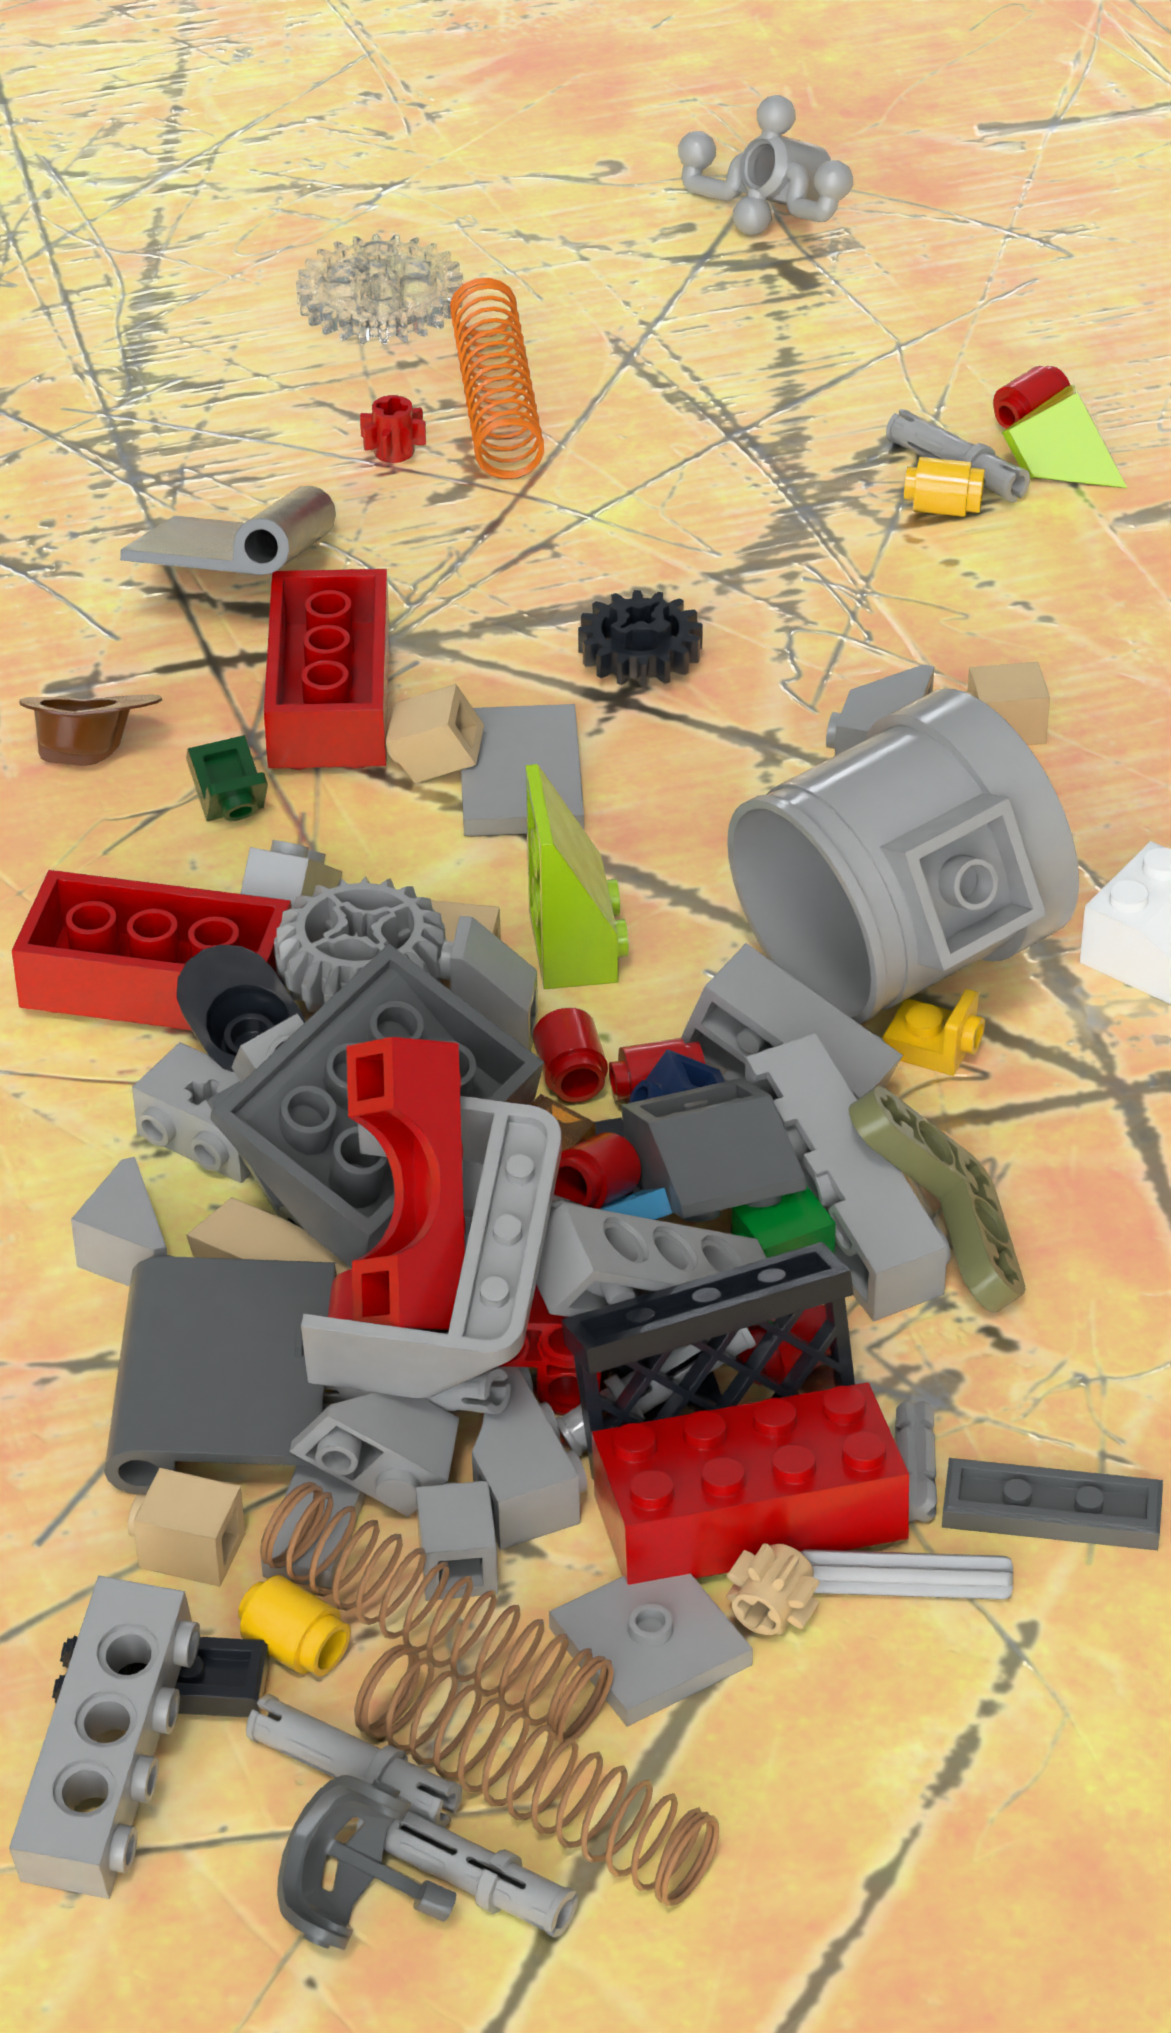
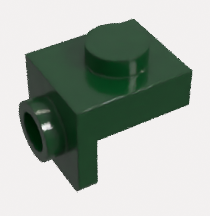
[186,735,268,821]

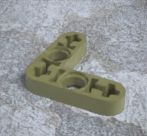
[848,1086,1026,1313]

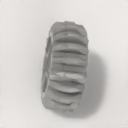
[274,876,447,1012]

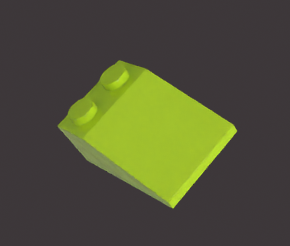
[525,764,629,990]

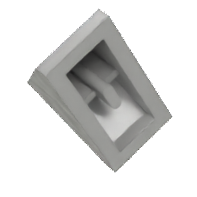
[71,1157,167,1286]

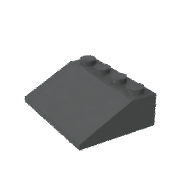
[210,943,544,1268]

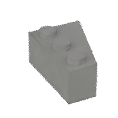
[681,943,903,1100]

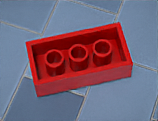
[264,569,390,770]
[11,870,292,1030]
[592,1382,909,1585]

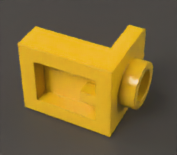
[883,988,985,1076]

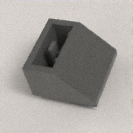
[621,1078,806,1222]

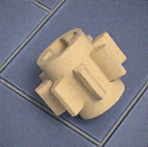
[726,1543,820,1635]

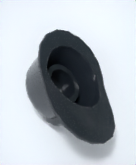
[176,945,305,1073]

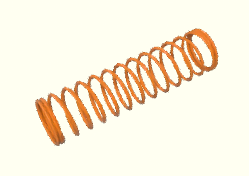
[450,277,544,479]

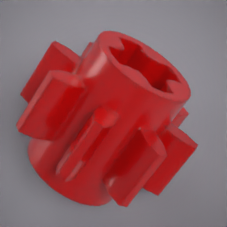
[360,395,426,463]

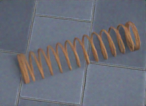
[260,1482,614,1744]
[354,1644,719,1907]

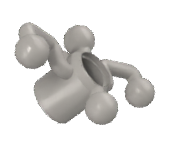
[678,95,853,235]

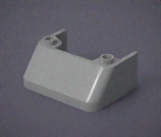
[301,1096,562,1398]

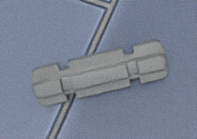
[895,1400,937,1523]

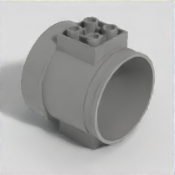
[727,688,1079,1024]

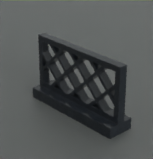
[561,1242,855,1480]

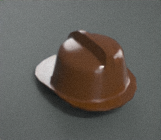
[19,695,162,766]

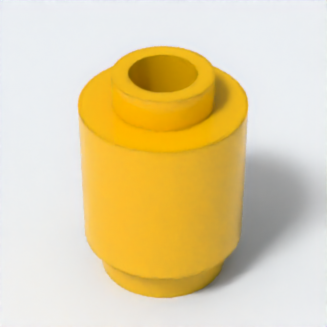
[904,457,985,517]
[238,1575,351,1676]

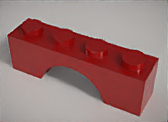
[346,1037,466,1333]

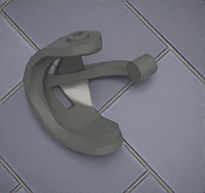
[277,1775,456,1950]

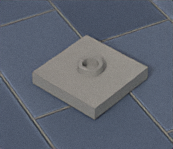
[549,1574,753,1727]

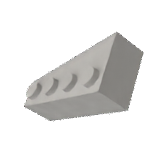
[745,1032,951,1322]

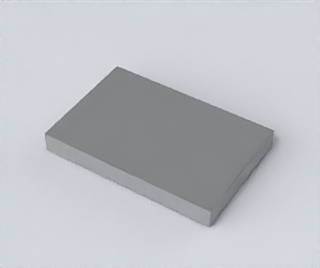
[461,704,584,836]

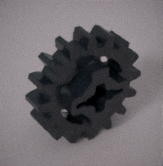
[578,590,703,687]

